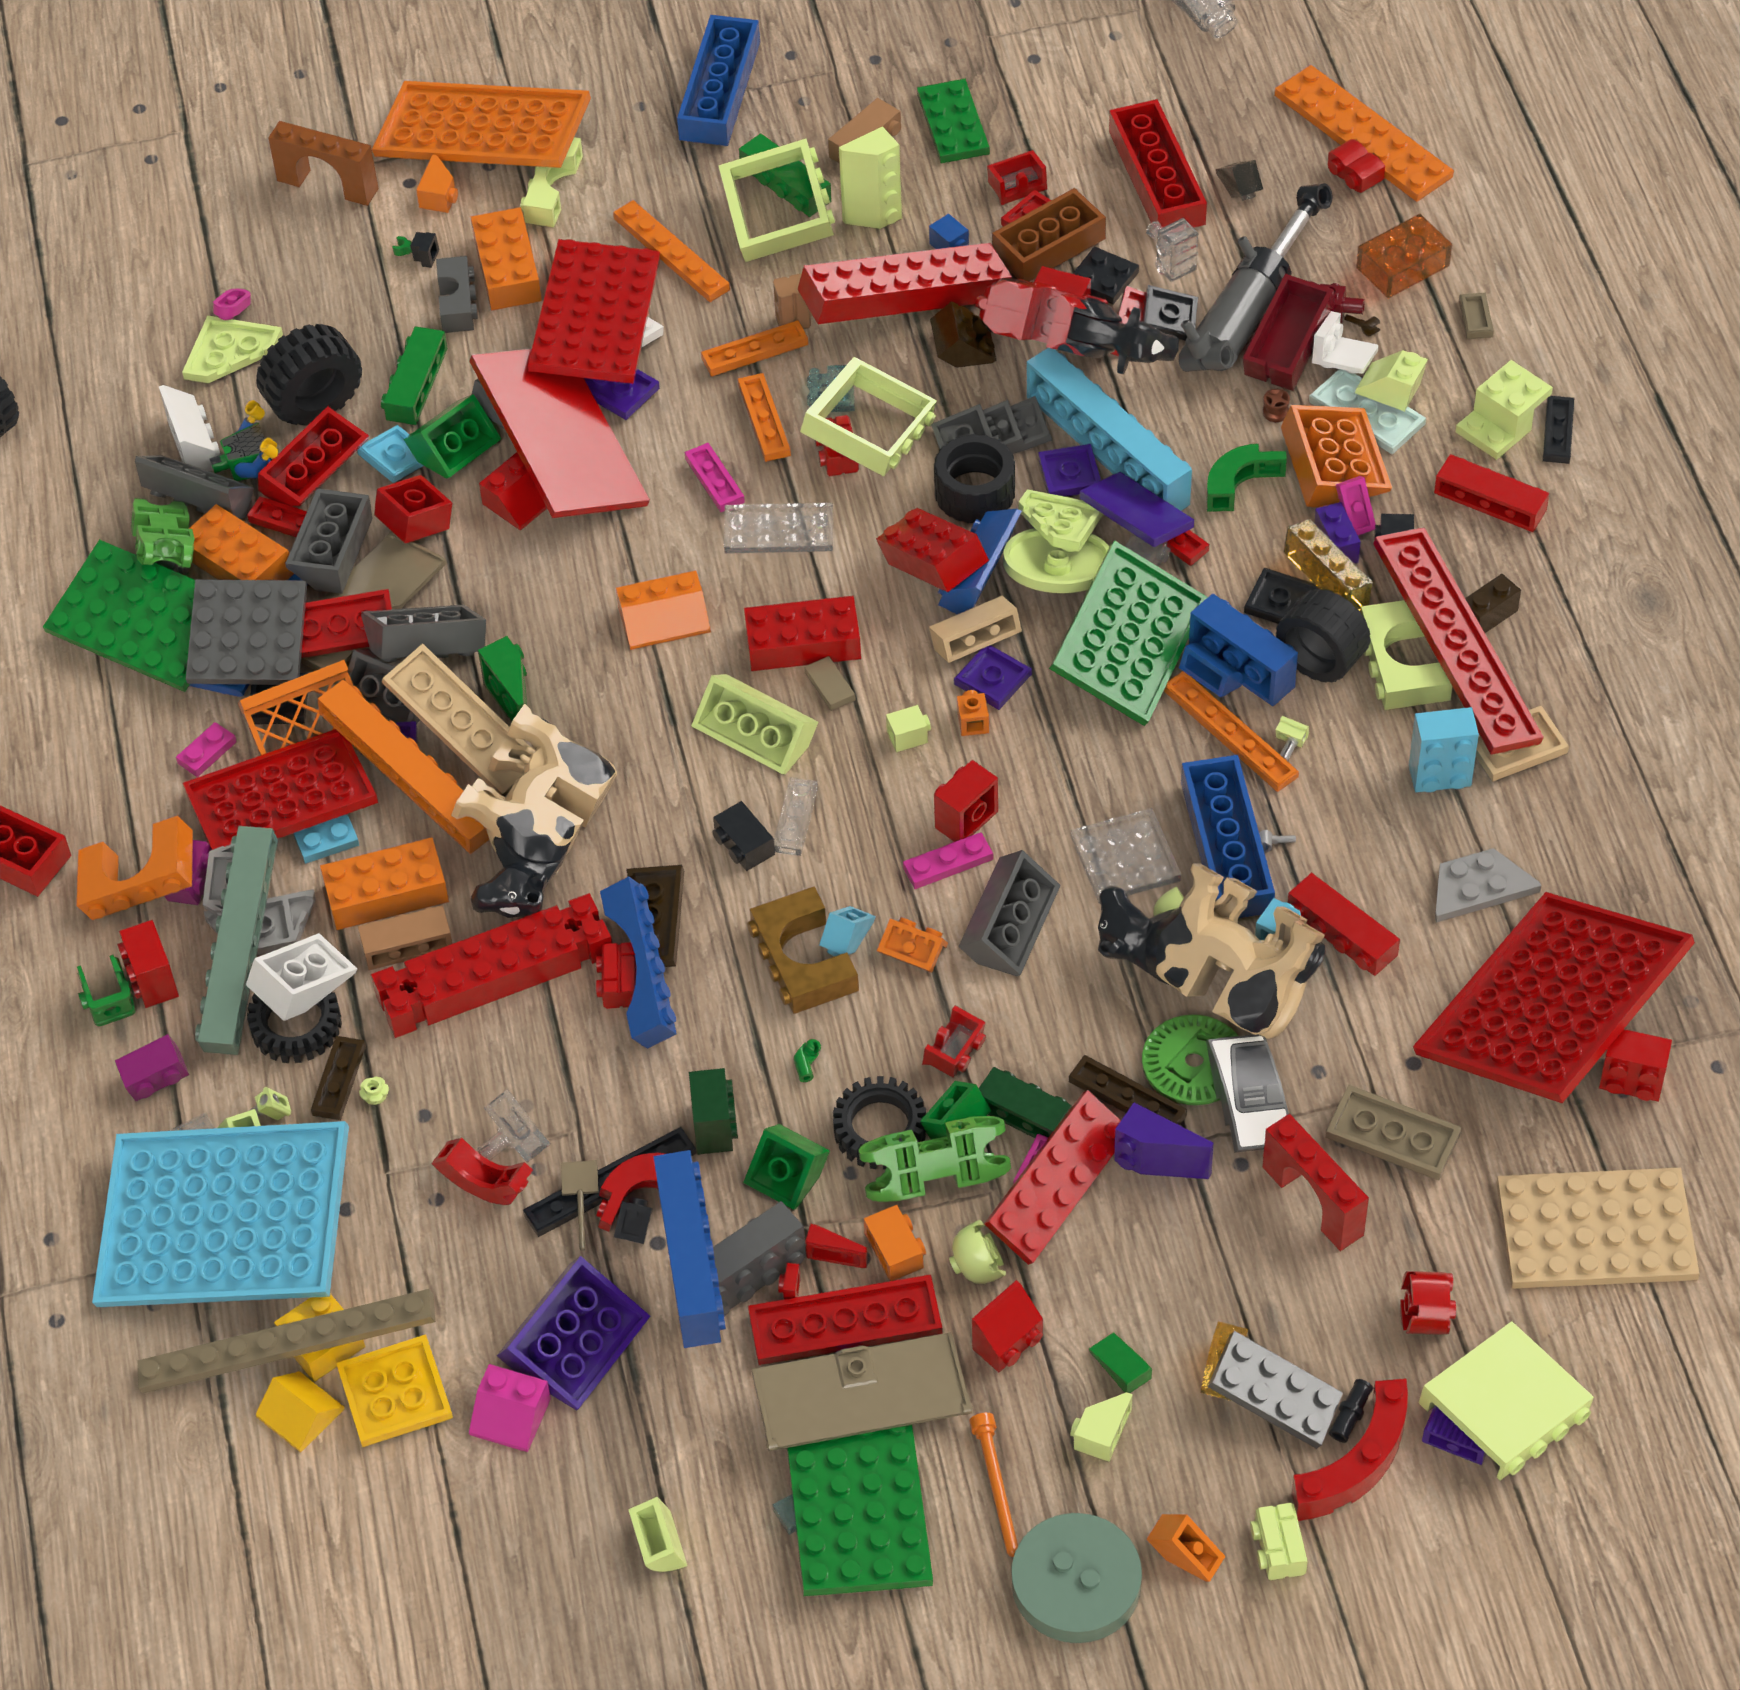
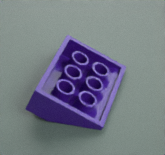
[497,1256,651,1411]

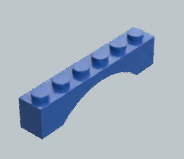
[600,877,677,1049]

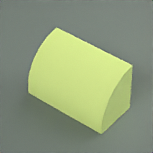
[628,1497,687,1572]

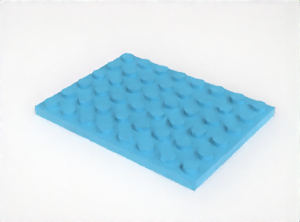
[92,1121,349,1307]

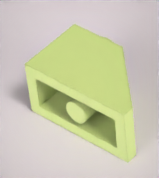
[1070,1392,1133,1462]

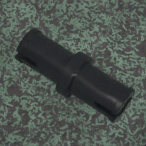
[1329,1379,1374,1443]

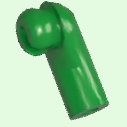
[793,1039,821,1083]

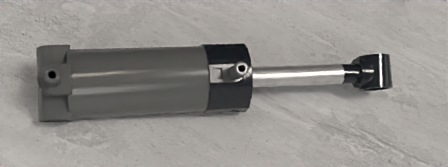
[1179,183,1333,372]

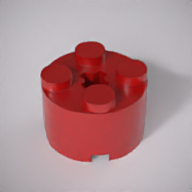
[1400,1271,1456,1335]

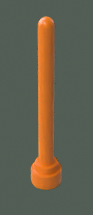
[969,1412,1018,1557]

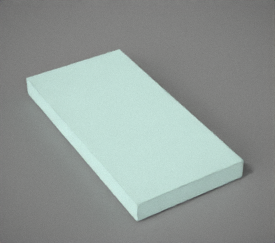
[1309,369,1426,454]

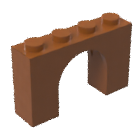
[268,121,379,206]

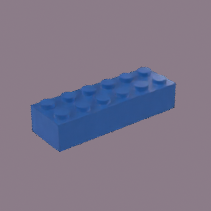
[677,15,760,146]
[1181,755,1275,918]
[653,1150,726,1348]

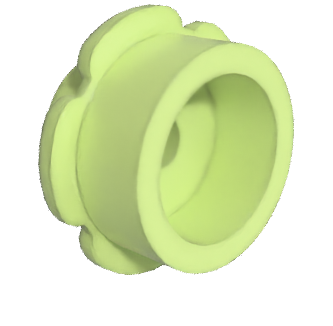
[359,1077,389,1105]

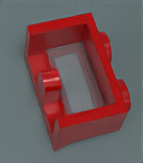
[987,150,1047,205]
[922,1005,986,1078]

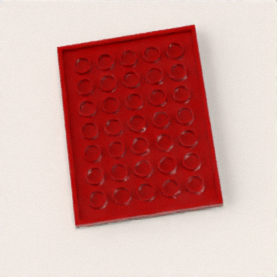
[1413,892,1695,1103]

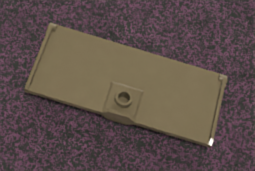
[301,531,447,670]
[751,1332,973,1451]

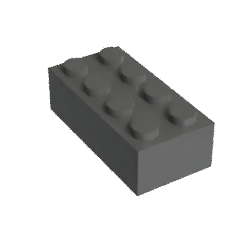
[713,1201,806,1317]

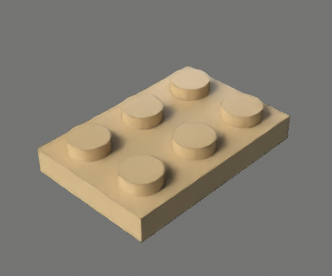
[1476,706,1569,782]

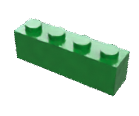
[739,133,832,217]
[381,326,448,425]

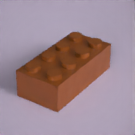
[992,188,1106,281]

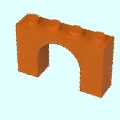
[76,815,193,920]

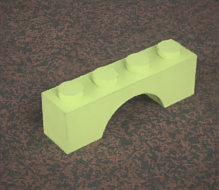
[520,137,583,227]

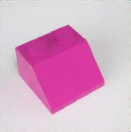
[469,1364,551,1452]

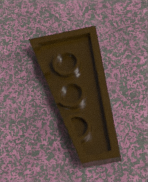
[626,865,685,967]

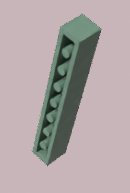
[195,826,278,1055]

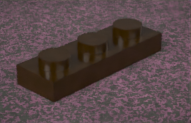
[311,1036,366,1121]

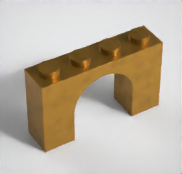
[747,886,859,1014]

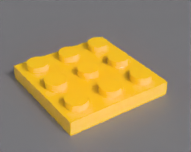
[336,1334,453,1447]

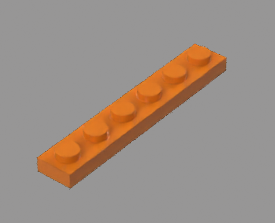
[613,200,730,302]

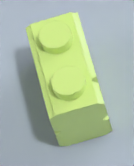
[1250,1503,1308,1580]

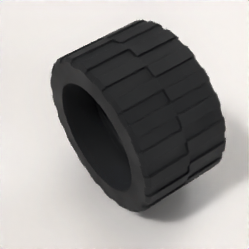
[934,434,1015,523]
[1276,589,1371,683]

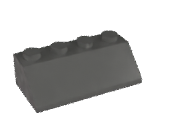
[135,455,254,519]
[285,488,373,594]
[361,605,486,662]
[958,850,1061,976]

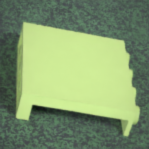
[1419,1321,1594,1480]

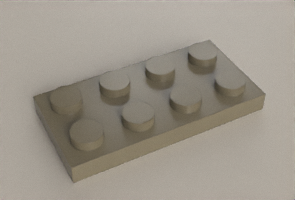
[1325,1085,1462,1181]

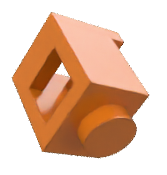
[957,690,989,736]

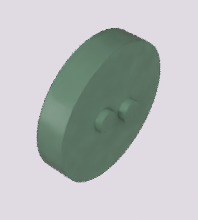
[1012,1513,1142,1643]

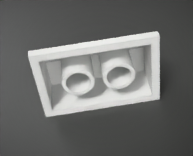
[159,385,221,471]

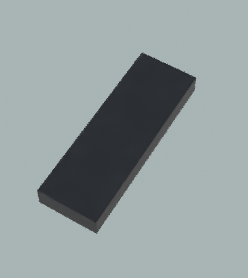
[1542,396,1575,464]

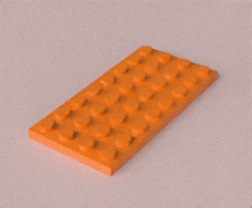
[372,81,591,168]

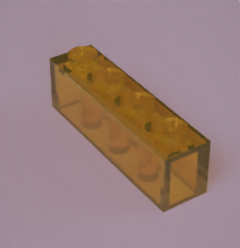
[1284,519,1373,611]

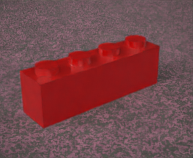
[1434,454,1550,532]
[1287,872,1400,976]

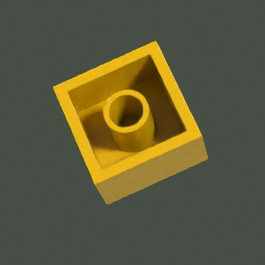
[274,1293,365,1382]

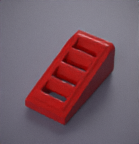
[805,1224,868,1269]

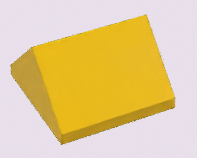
[255,1371,345,1453]

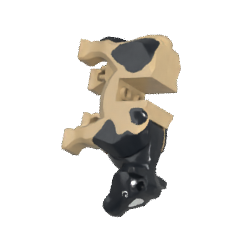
[451,704,617,918]
[1098,863,1326,1039]

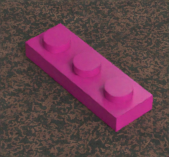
[684,443,745,513]
[903,832,993,889]

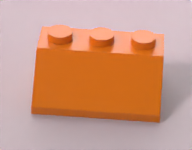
[616,570,711,650]

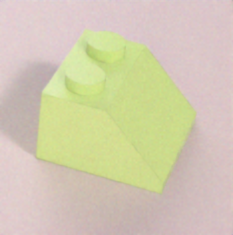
[1355,350,1428,412]

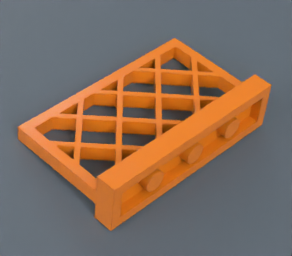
[238,660,353,755]

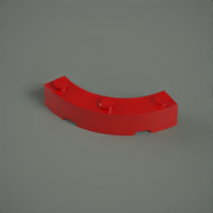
[1292,1378,1408,1521]

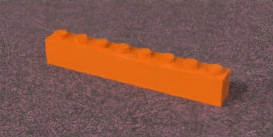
[318,679,490,854]

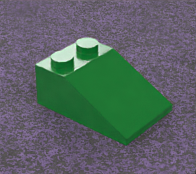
[478,636,527,723]

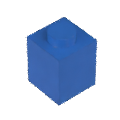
[929,214,969,249]

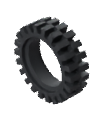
[247,991,342,1063]
[833,1076,926,1170]

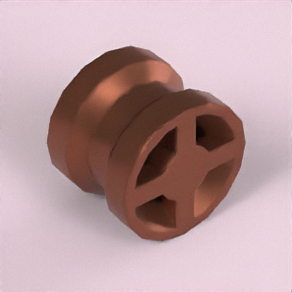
[1262,388,1290,423]

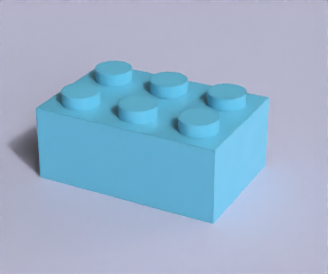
[1409,707,1479,793]

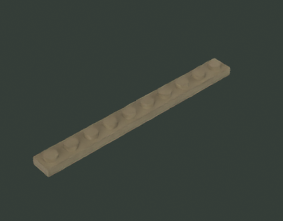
[137,1289,436,1393]

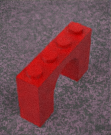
[1262,1113,1369,1252]

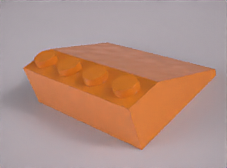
[1281,405,1392,507]

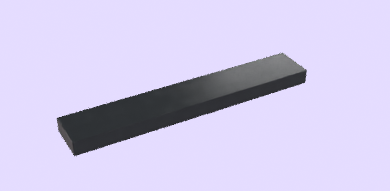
[523,1127,697,1237]

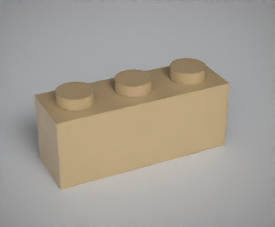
[929,596,1022,663]

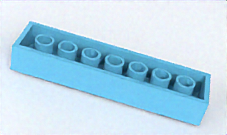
[1027,348,1192,511]

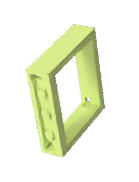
[718,139,835,262]
[800,357,937,476]

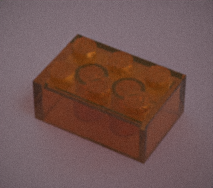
[1356,214,1452,299]

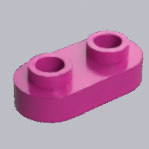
[213,289,251,320]

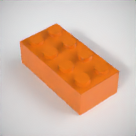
[471,207,542,311]
[189,504,294,580]
[320,837,449,930]

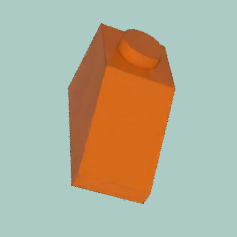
[416,155,458,213]
[1146,1514,1225,1582]

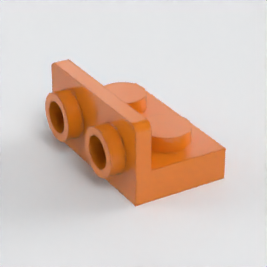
[877,917,948,973]

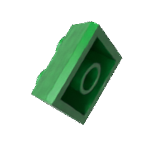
[743,1124,830,1210]

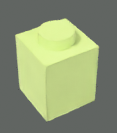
[886,705,931,752]

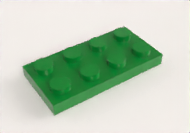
[917,79,990,163]

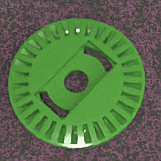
[1142,1015,1238,1105]

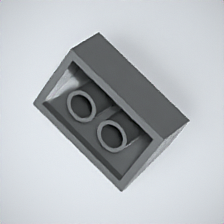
[348,649,420,723]

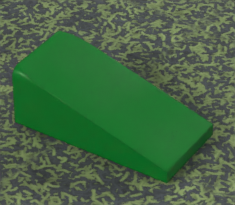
[1089,1332,1152,1393]

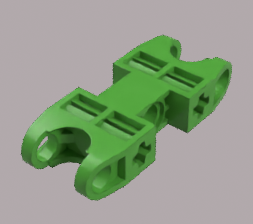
[131,498,195,568]
[859,1116,1011,1202]

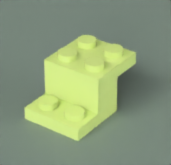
[1455,360,1553,460]

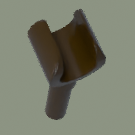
[1344,314,1380,337]

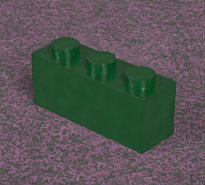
[979,1067,1072,1138]

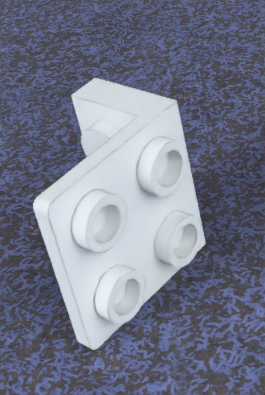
[1312,311,1378,374]

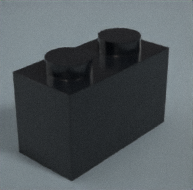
[712,801,775,871]

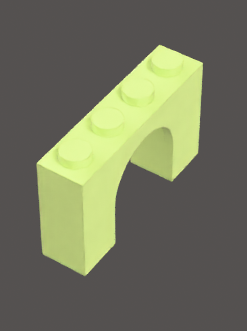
[1361,600,1453,710]

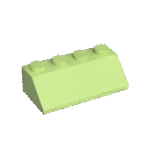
[839,127,902,229]
[691,674,818,774]

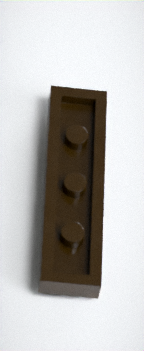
[1069,1055,1187,1125]

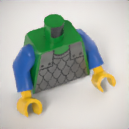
[209,400,278,481]

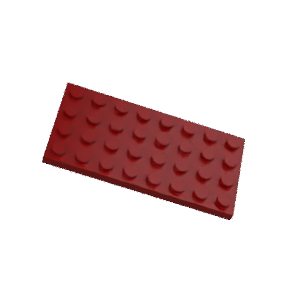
[528,239,660,384]

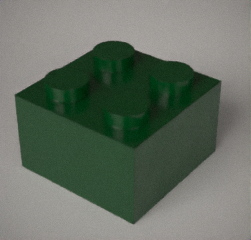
[689,1068,738,1155]

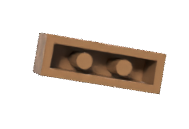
[828,98,901,164]
[358,905,453,970]

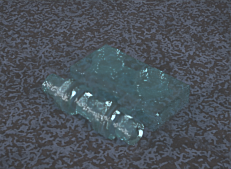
[807,365,855,412]

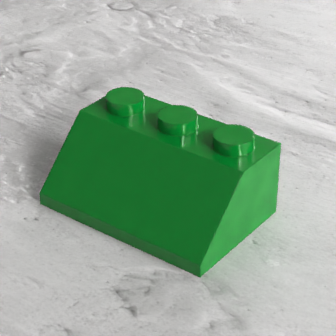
[403,394,501,479]

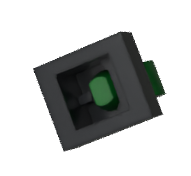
[392,232,440,268]

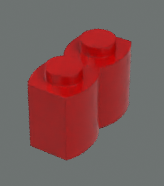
[1327,139,1385,193]

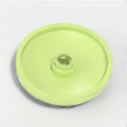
[1003,528,1109,593]

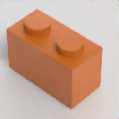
[864,1205,926,1281]

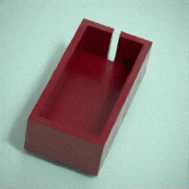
[1242,274,1335,391]

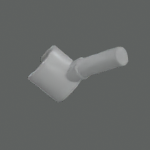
[1259,830,1296,853]

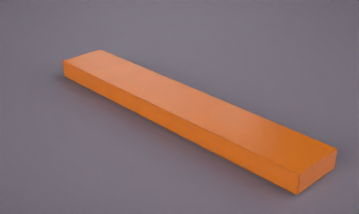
[1164,671,1299,792]

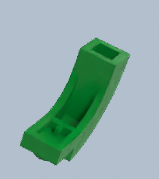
[1206,444,1287,512]

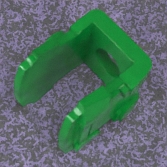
[77,955,136,1027]

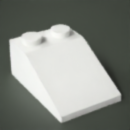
[246,933,357,1021]

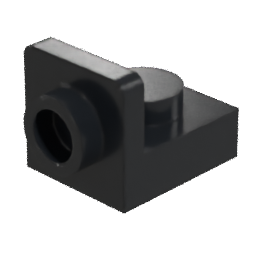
[614,1197,653,1244]

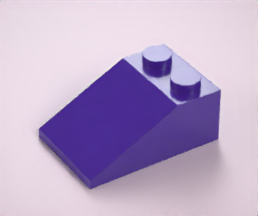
[1114,1103,1214,1179]

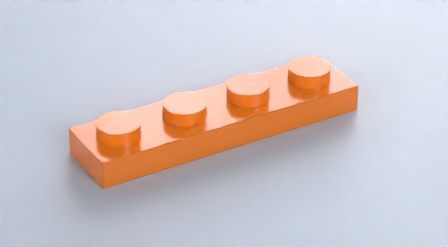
[701,320,809,377]
[738,373,791,462]

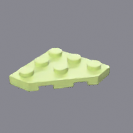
[182,316,283,383]
[1018,489,1104,552]

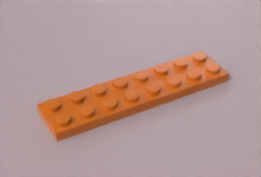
[1274,65,1454,202]

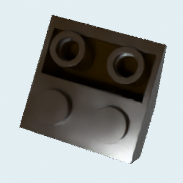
[930,301,996,368]

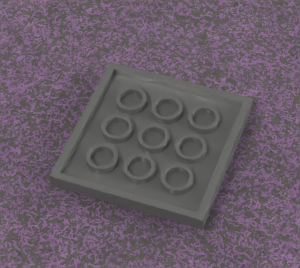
[186,579,307,685]

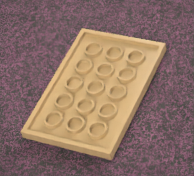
[1497,1168,1699,1289]

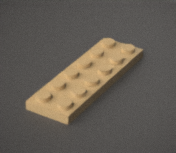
[382,644,530,796]

